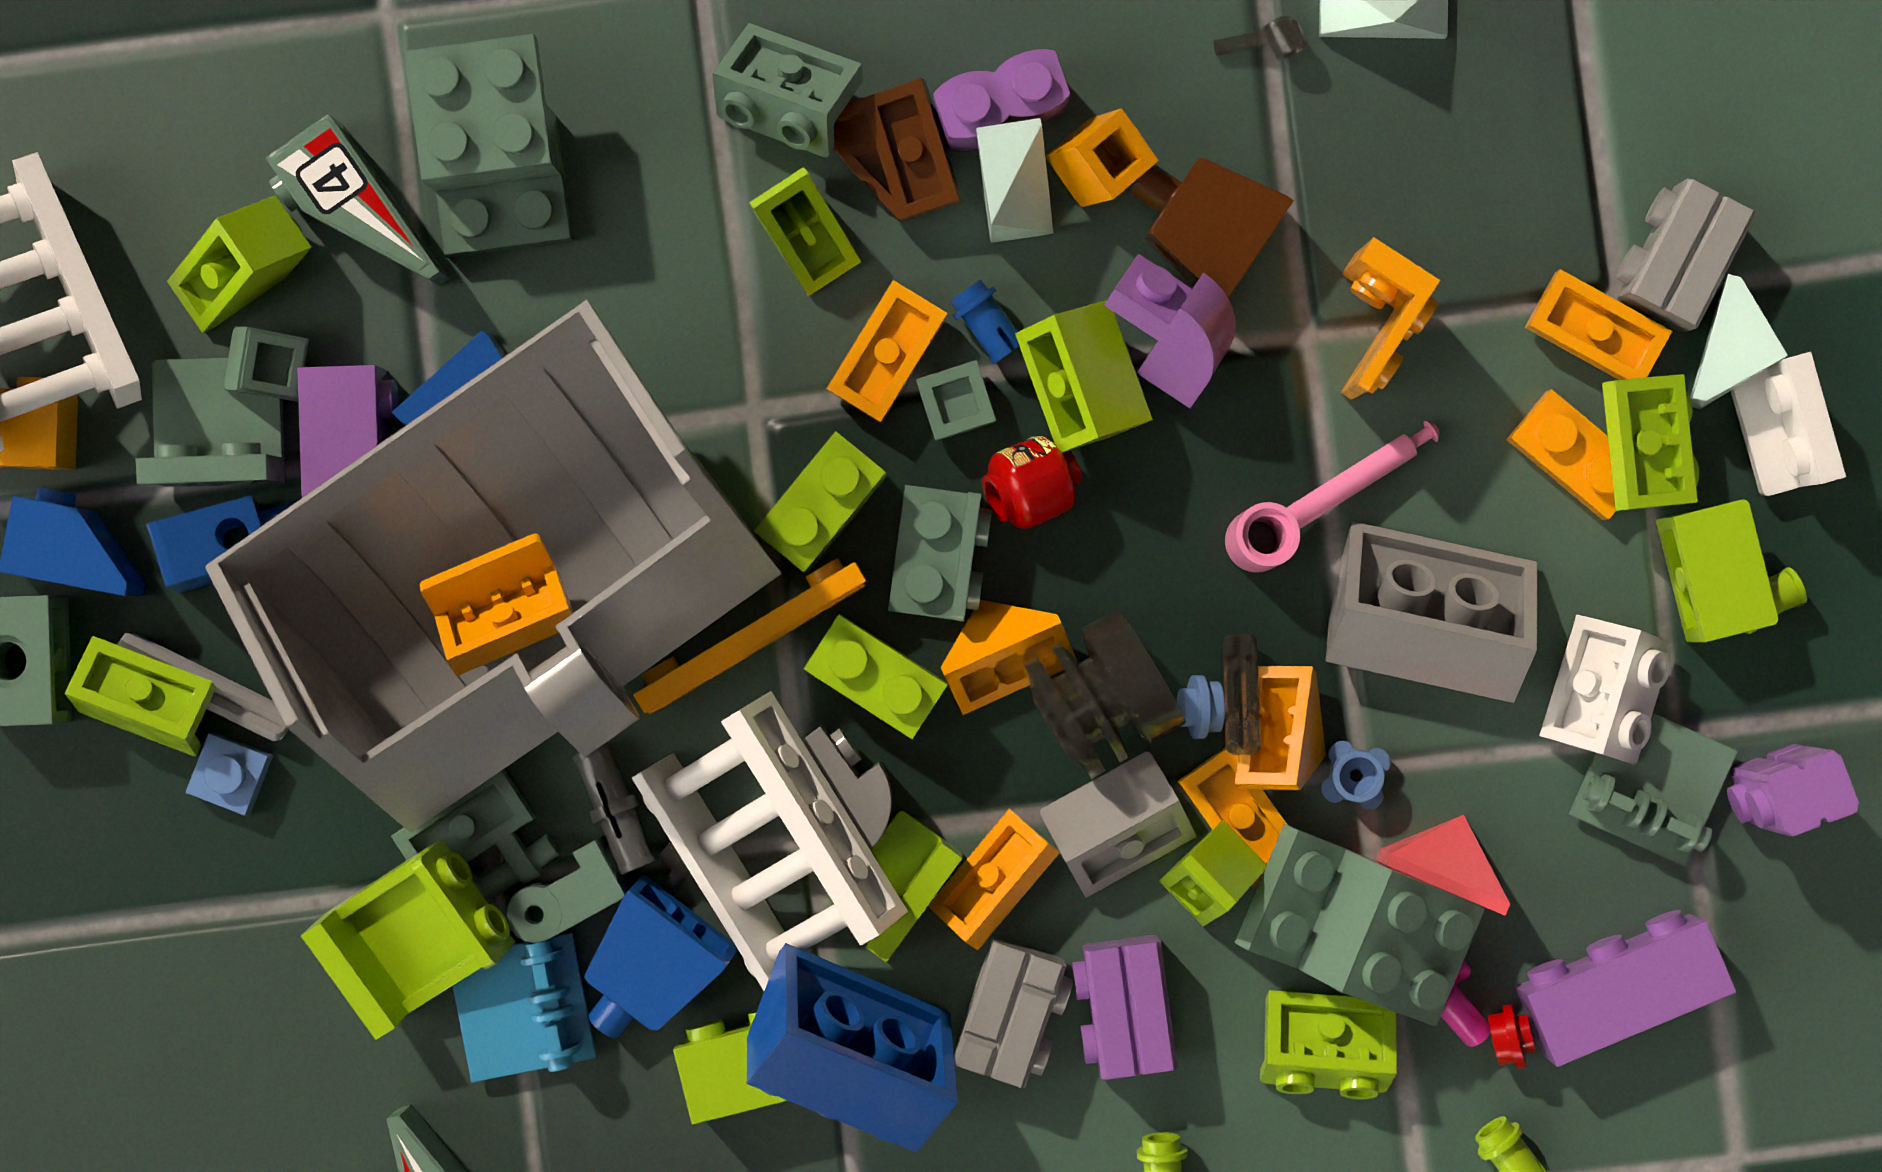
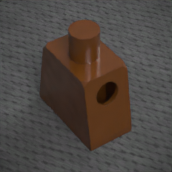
[1129,157,1294,298]

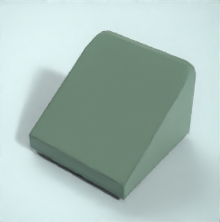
[224,327,309,402]

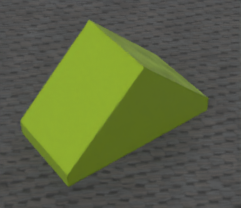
[749,167,861,296]
[1159,820,1267,926]

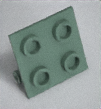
[1569,713,1738,867]

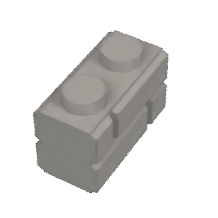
[1616,178,1756,333]
[953,935,1074,1088]

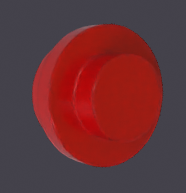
[1488,1004,1537,1069]

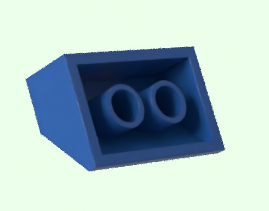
[747,943,958,1152]

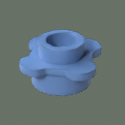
[1321,741,1391,810]

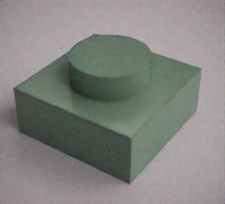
[916,360,996,442]

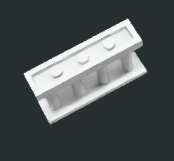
[0,152,142,452]
[632,691,908,991]

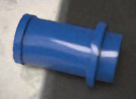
[950,279,1019,364]

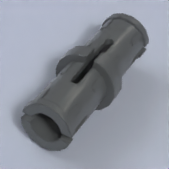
[572,742,658,876]

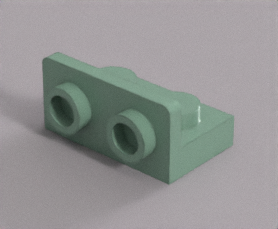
[712,23,863,157]
[888,485,992,621]

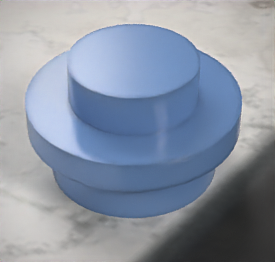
[1177,675,1225,739]

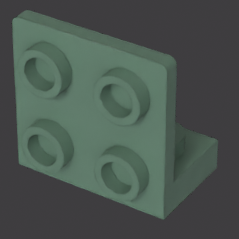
[136,358,285,488]

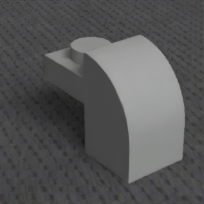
[802,725,892,849]

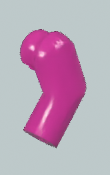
[1441,961,1490,1047]

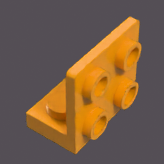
[1340,237,1440,400]

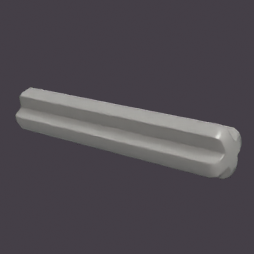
[117,633,289,741]

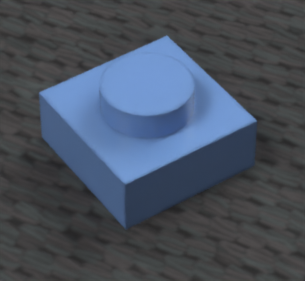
[185,732,274,816]

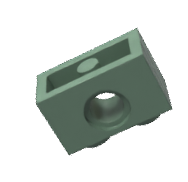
[0,595,73,726]

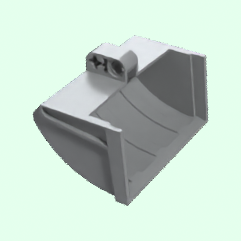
[205,300,782,833]

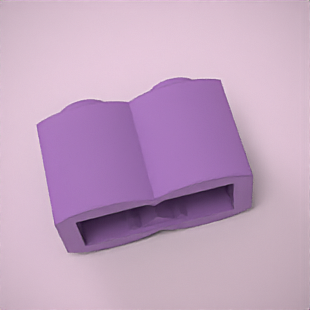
[933,49,1070,151]

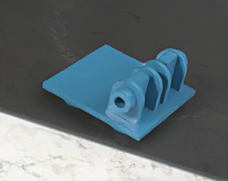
[453,932,597,1083]

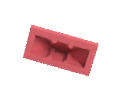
[1376,815,1510,916]

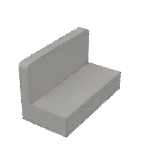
[1040,752,1197,898]

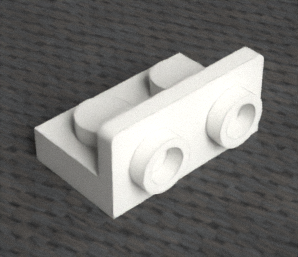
[1731,352,1846,496]
[1539,614,1672,765]

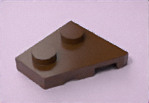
[833,78,963,222]

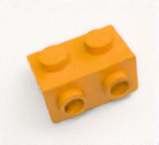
[419,533,573,677]

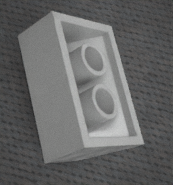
[1326,521,1537,703]

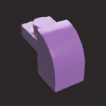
[1104,254,1236,408]

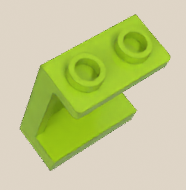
[301,838,515,1040]

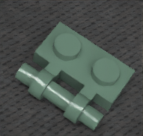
[391,768,560,905]

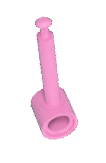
[1225,421,1440,573]

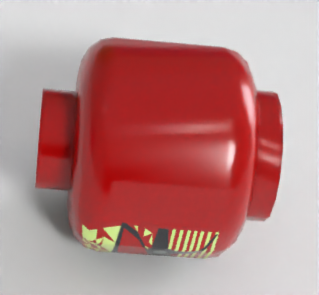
[982,436,1082,529]

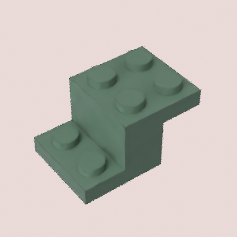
[404,33,573,258]
[1235,824,1485,1027]

